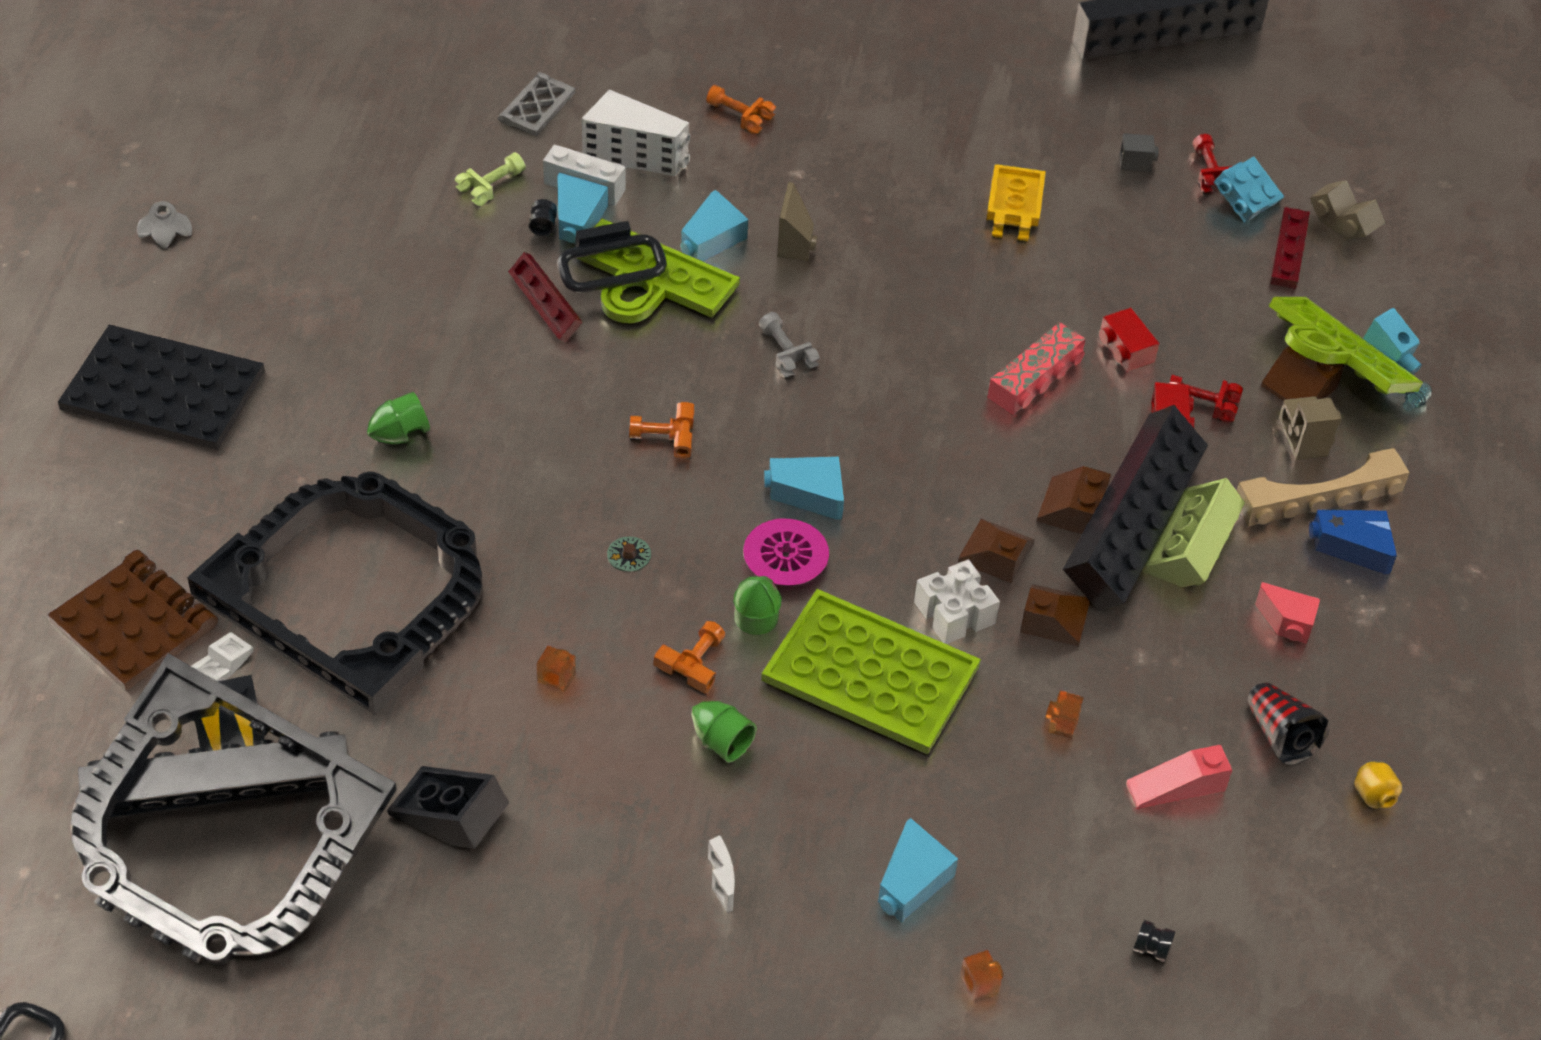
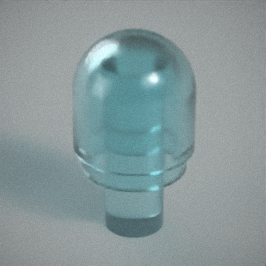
[1403,381,1432,411]

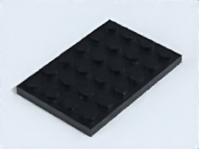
[58,324,265,450]

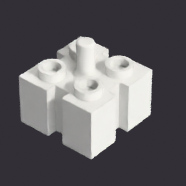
[914,559,1000,644]

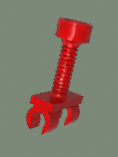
[1193,134,1232,192]
[1169,374,1243,423]

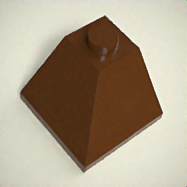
[958,518,1035,584]
[1020,584,1090,647]

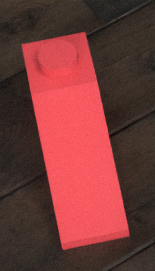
[1126,744,1232,809]

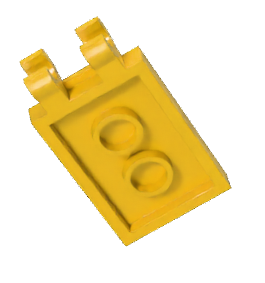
[986,164,1046,241]

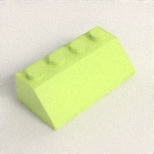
[1142,478,1245,587]

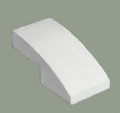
[192,632,253,681]
[708,836,735,913]

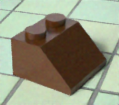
[1261,345,1345,401]
[1036,466,1112,535]

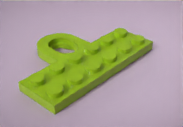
[576,218,740,323]
[1269,297,1423,395]

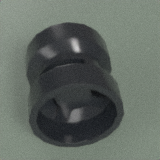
[528,199,557,237]
[1133,919,1176,963]

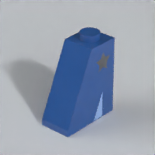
[1309,510,1397,574]

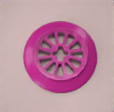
[743,518,829,585]

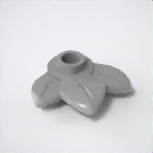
[137,201,192,249]

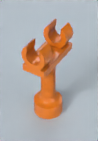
[706,85,776,134]

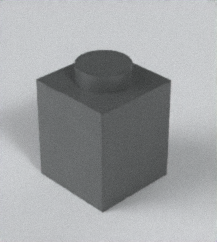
[1120,133,1159,172]

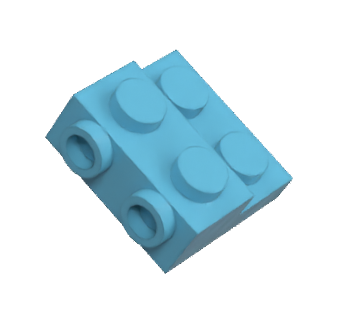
[1214,157,1284,223]

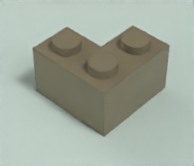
[1278,396,1341,460]

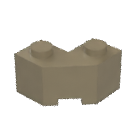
[1309,180,1386,240]

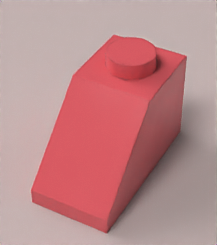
[1255,582,1320,644]

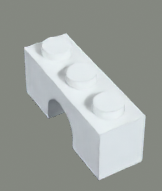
[543,145,626,206]

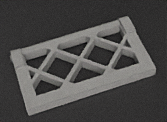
[498,72,575,136]

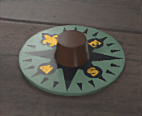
[607,536,651,572]

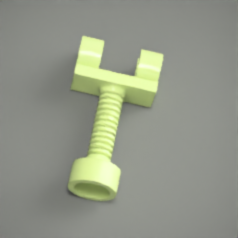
[454,152,526,206]

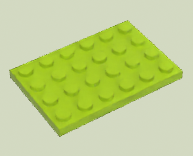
[761,589,981,754]

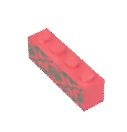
[987,322,1085,415]

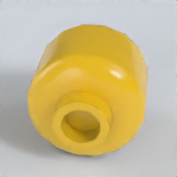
[1354,761,1402,809]

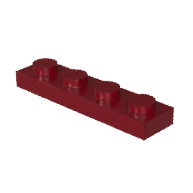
[1270,207,1310,289]
[508,252,583,342]

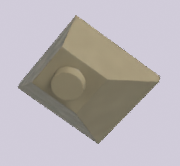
[777,182,818,261]

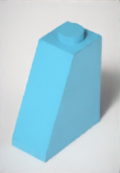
[557,173,608,244]
[680,190,748,261]
[764,457,844,520]
[878,818,958,922]

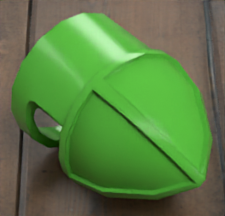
[367,391,430,445]
[733,576,782,635]
[691,701,757,762]

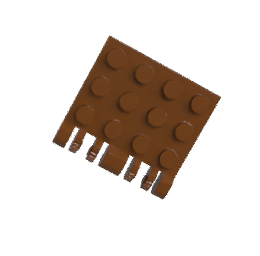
[47,550,218,691]

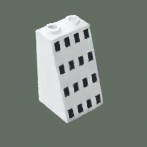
[582,89,691,176]

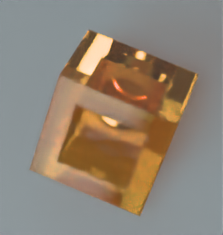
[536,645,576,692]
[1045,690,1084,739]
[960,950,1004,1003]

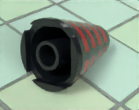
[1247,682,1330,765]

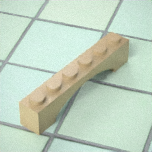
[1236,448,1410,526]

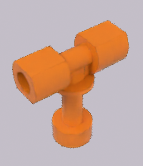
[629,402,695,459]
[653,621,725,694]

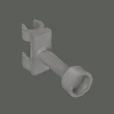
[759,312,820,378]

